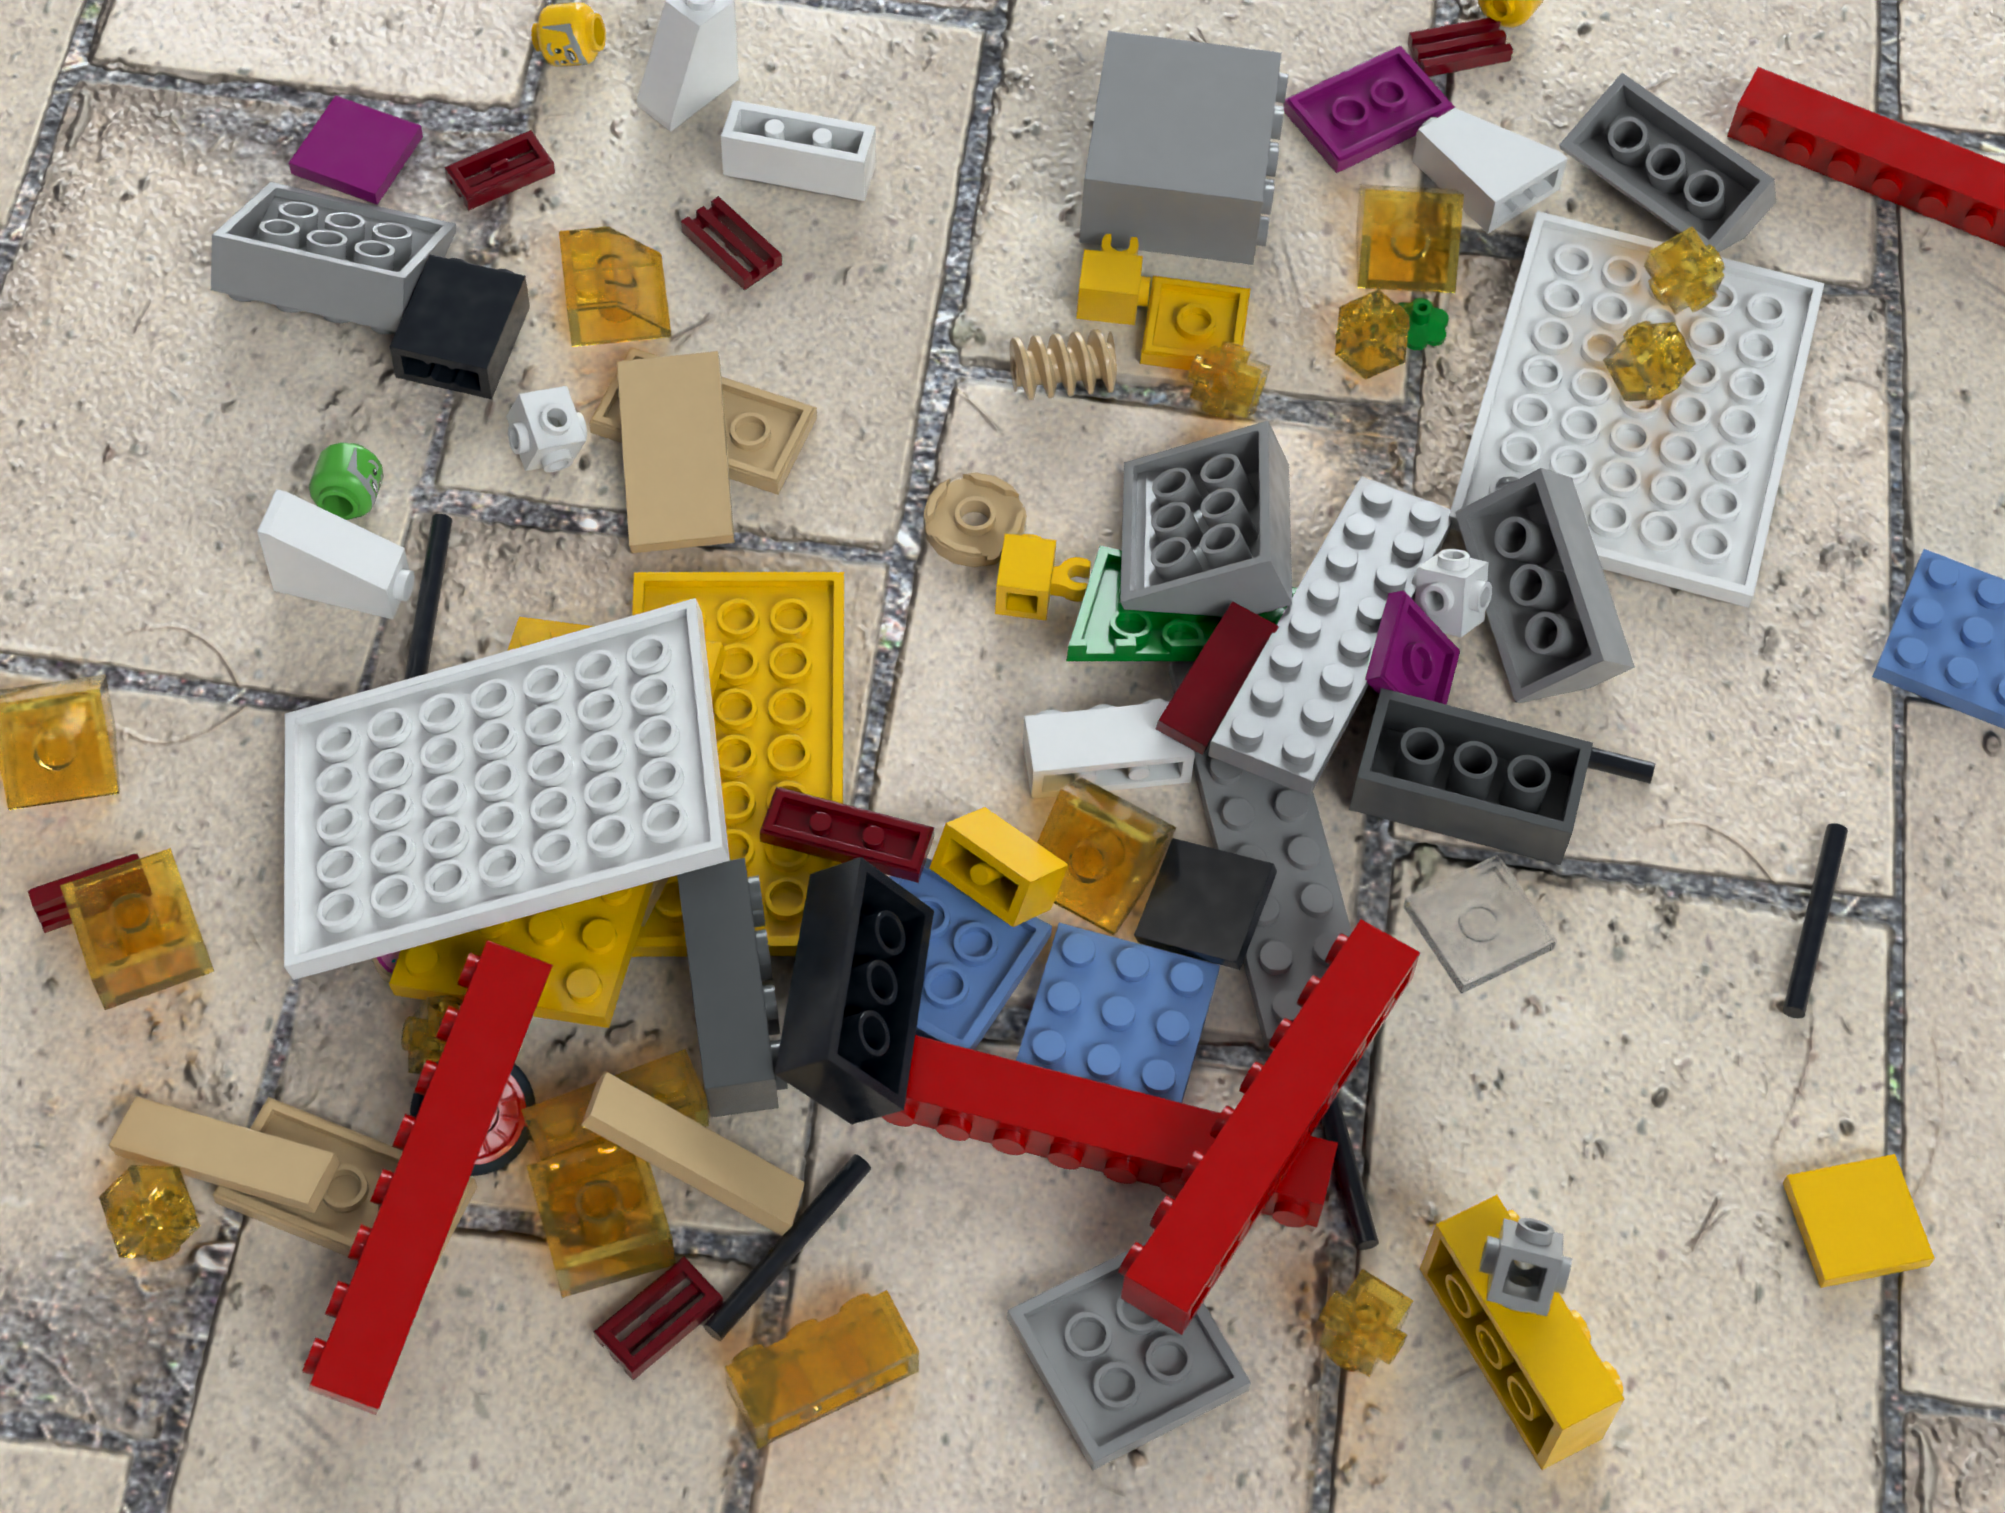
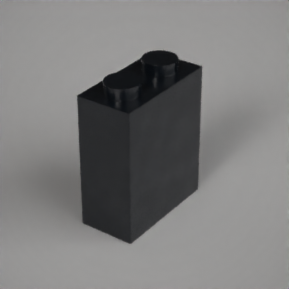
[390,254,530,399]

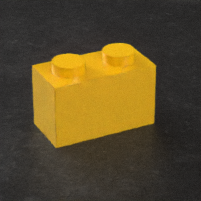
[929,807,1068,927]

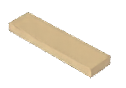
[581,1072,805,1236]
[108,1096,341,1213]

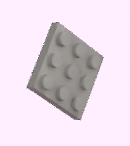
[1007,1241,1251,1471]

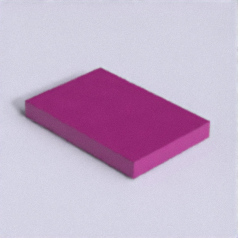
[1283,45,1455,174]

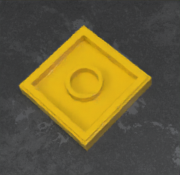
[1140,276,1251,377]
[1783,1154,1935,1288]

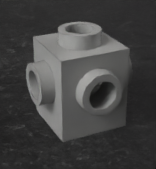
[1479,1218,1572,1317]

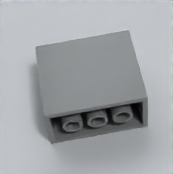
[1079,31,1289,265]

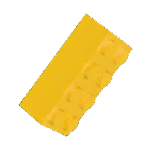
[1420,1195,1625,1470]

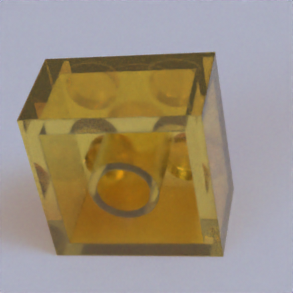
[60,848,215,1010]
[526,1142,676,1298]

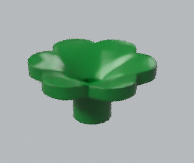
[1388,298,1449,351]

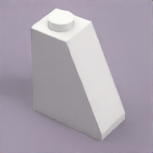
[637,0,739,132]
[1412,108,1568,233]
[257,489,414,619]

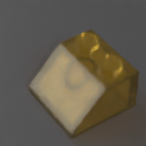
[1356,184,1464,293]
[559,226,671,347]
[0,674,120,810]
[1037,777,1177,935]

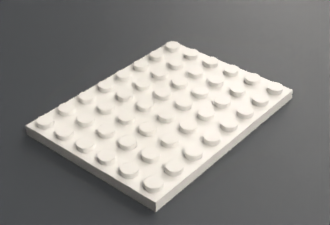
[1448,211,1824,608]
[284,598,730,980]

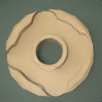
[923,472,1027,568]

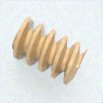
[1010,329,1117,400]

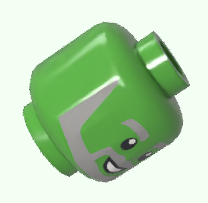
[309,442,384,520]

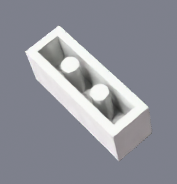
[721,100,876,201]
[1022,699,1195,799]

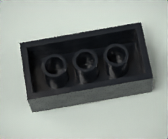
[775,857,934,1125]

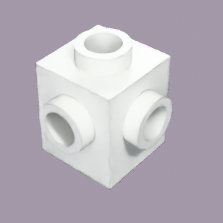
[506,386,587,472]
[1412,549,1492,637]

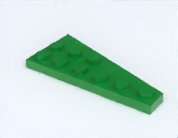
[1066,545,1297,662]

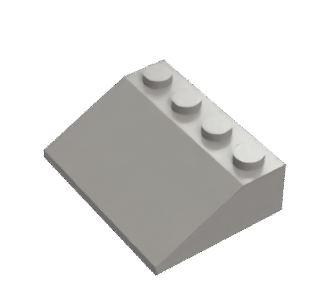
[211,182,456,334]
[1120,421,1292,617]

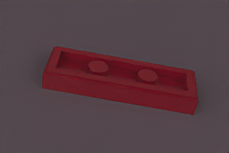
[1155,601,1279,755]
[760,786,934,883]

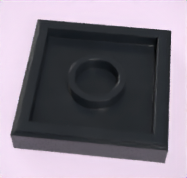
[1134,838,1277,970]

